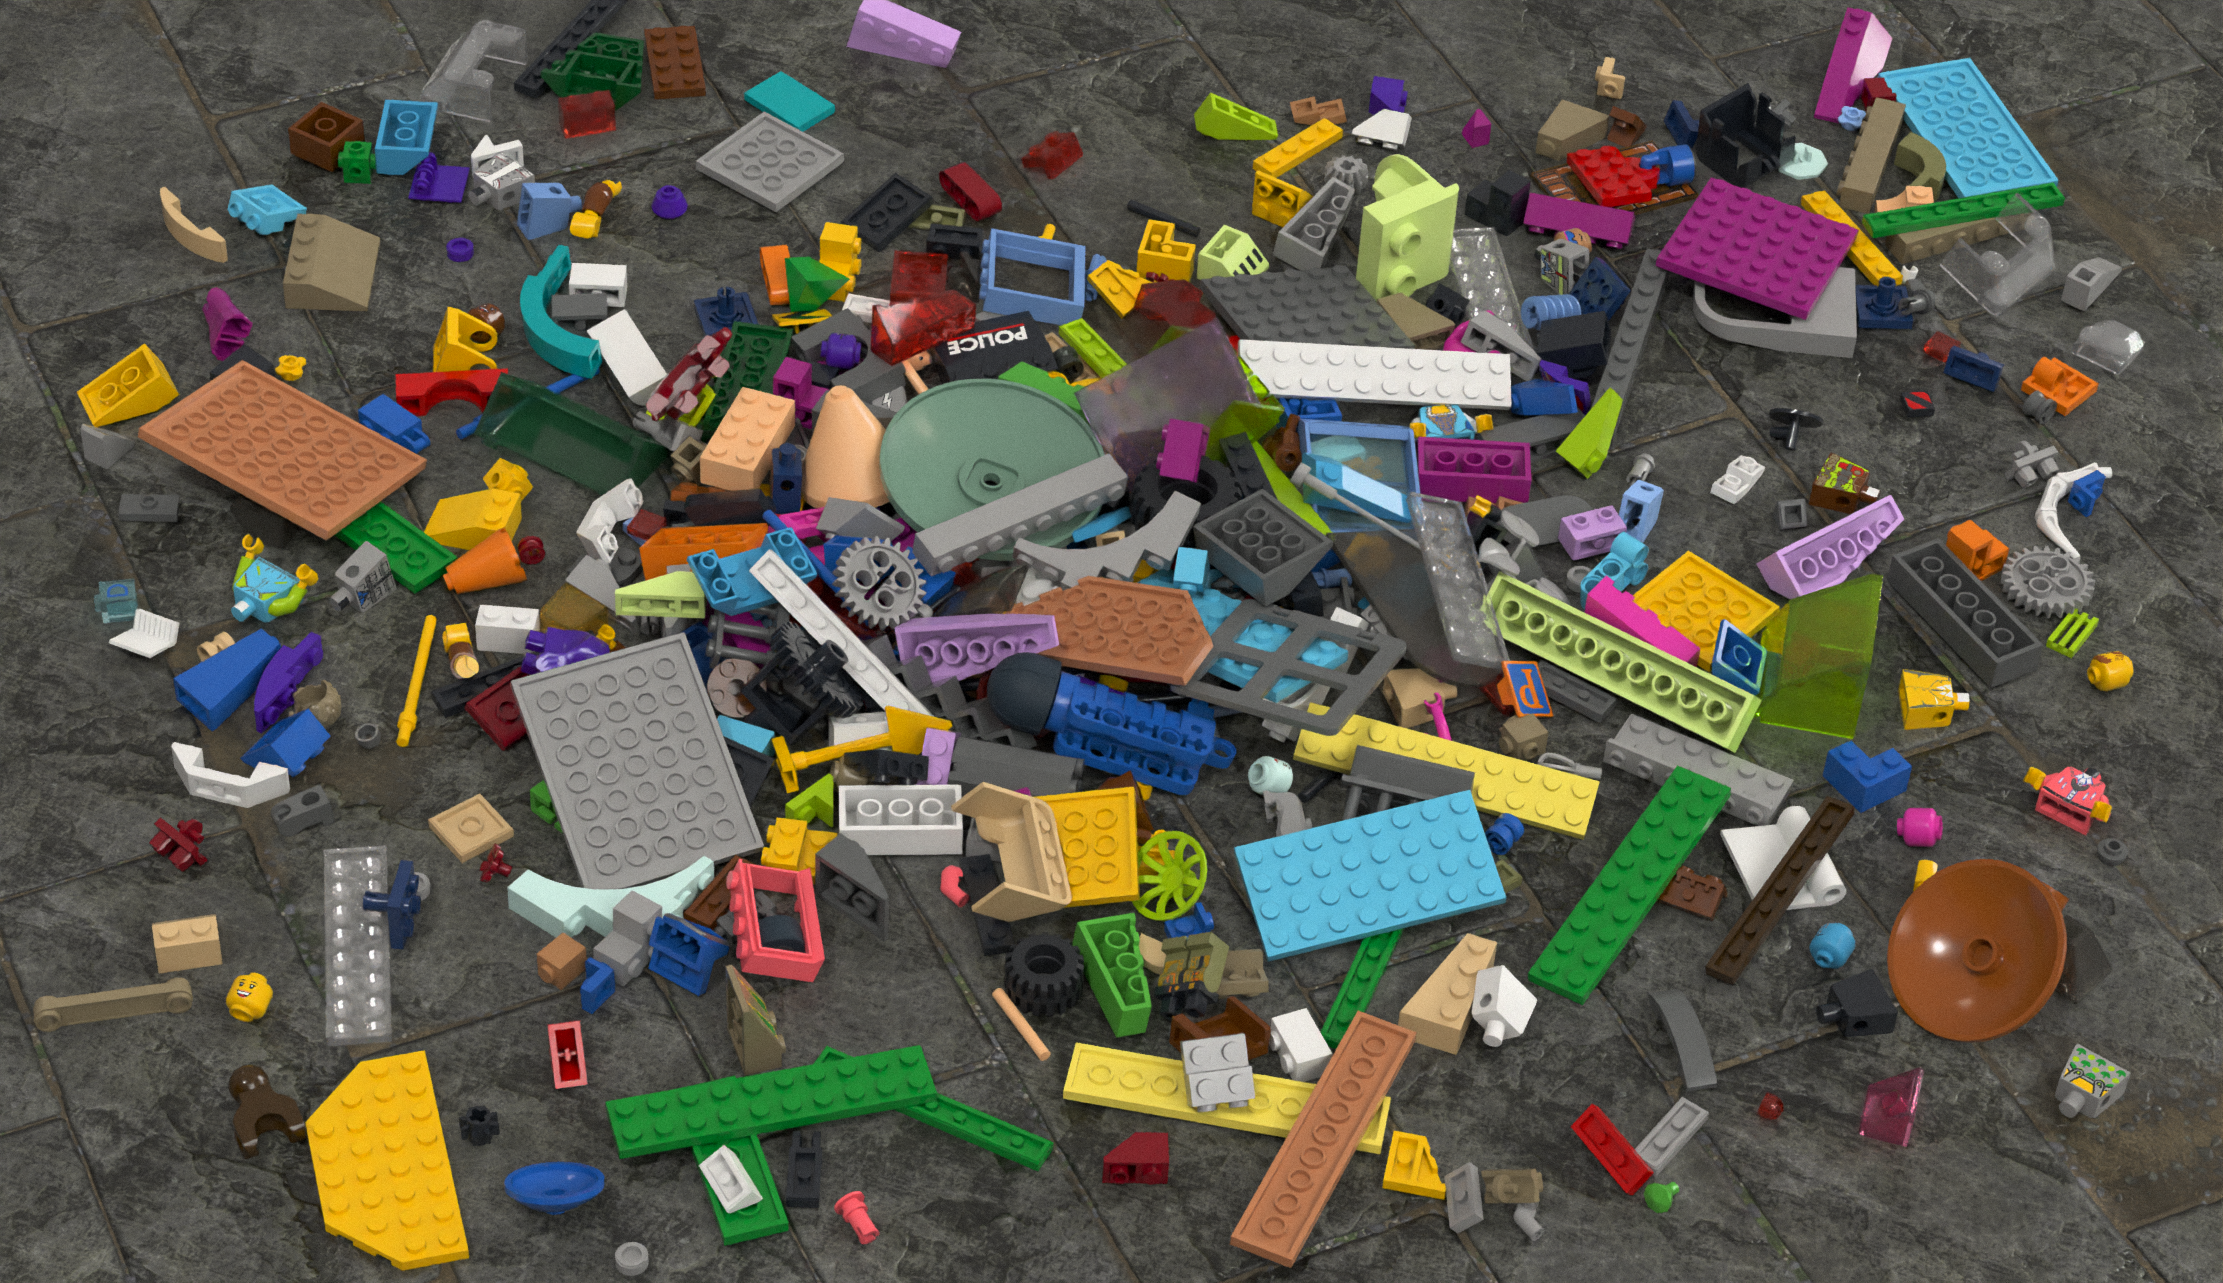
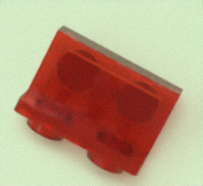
[1021,131,1083,179]

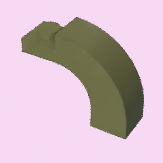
[1894,132,1946,202]

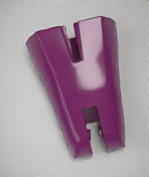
[202,287,253,361]

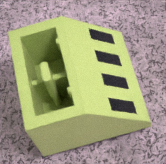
[1197,225,1269,280]

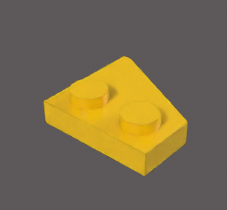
[1087,260,1162,319]
[1382,1131,1446,1200]

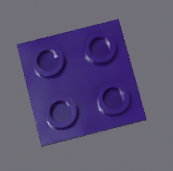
[409,152,470,203]

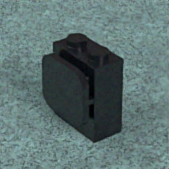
[1534,311,1611,379]

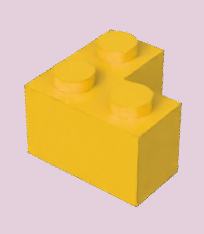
[1137,219,1196,286]
[819,222,862,302]

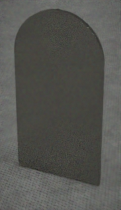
[1325,529,1502,688]

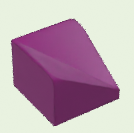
[1462,109,1492,148]

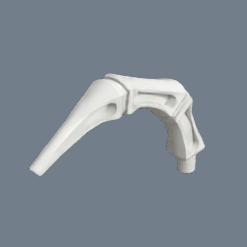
[2035,462,2112,559]

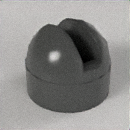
[355,723,381,750]

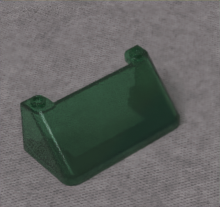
[474,372,670,496]

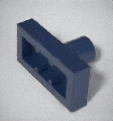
[1663,100,1699,149]
[1943,346,2004,392]

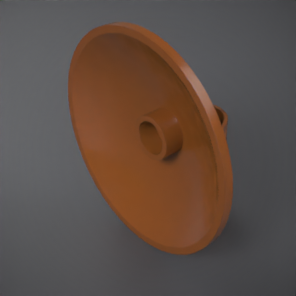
[1887,859,2070,1043]

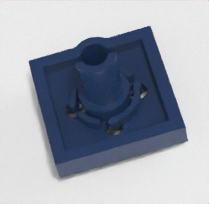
[1569,257,1631,321]
[1855,277,1913,329]
[694,287,758,337]
[363,860,421,950]

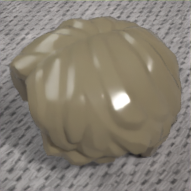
[289,680,342,728]

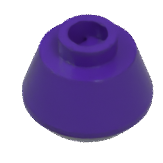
[651,185,688,220]

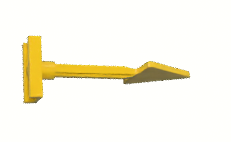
[771,706,953,793]

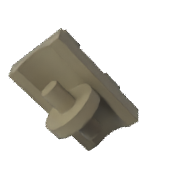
[1481,1169,1543,1203]

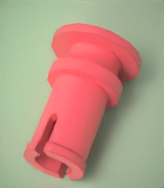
[834,1191,879,1244]

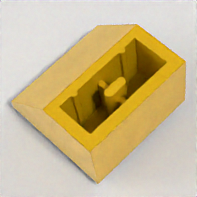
[1252,170,1314,227]

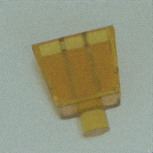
[540,583,608,636]

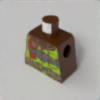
[1809,453,1881,514]

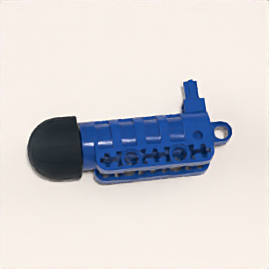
[987,652,1236,795]

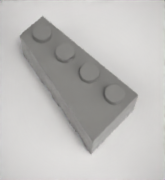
[1273,177,1355,270]

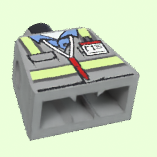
[1534,239,1589,295]

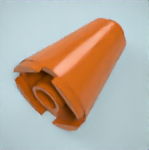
[443,527,527,594]

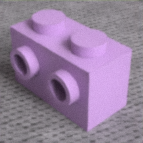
[1558,505,1627,561]

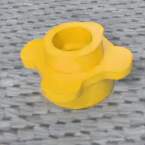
[275,355,306,381]

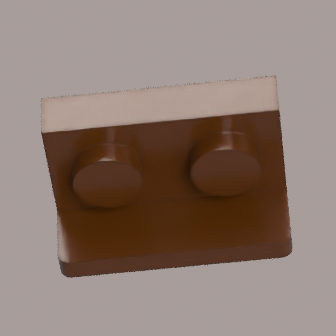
[1656,865,1728,921]

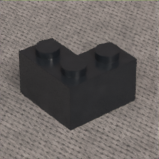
[1464,170,1531,237]

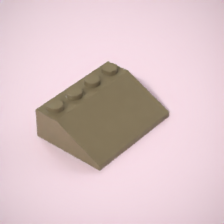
[283,213,381,311]

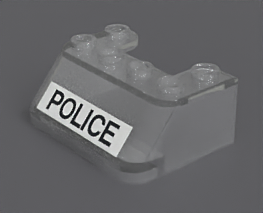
[421,20,528,122]

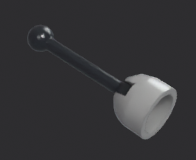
[909,584,962,619]

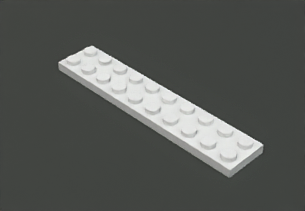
[1238,340,1511,410]

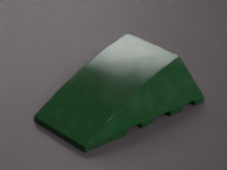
[540,32,644,112]

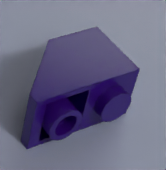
[1369,76,1408,116]

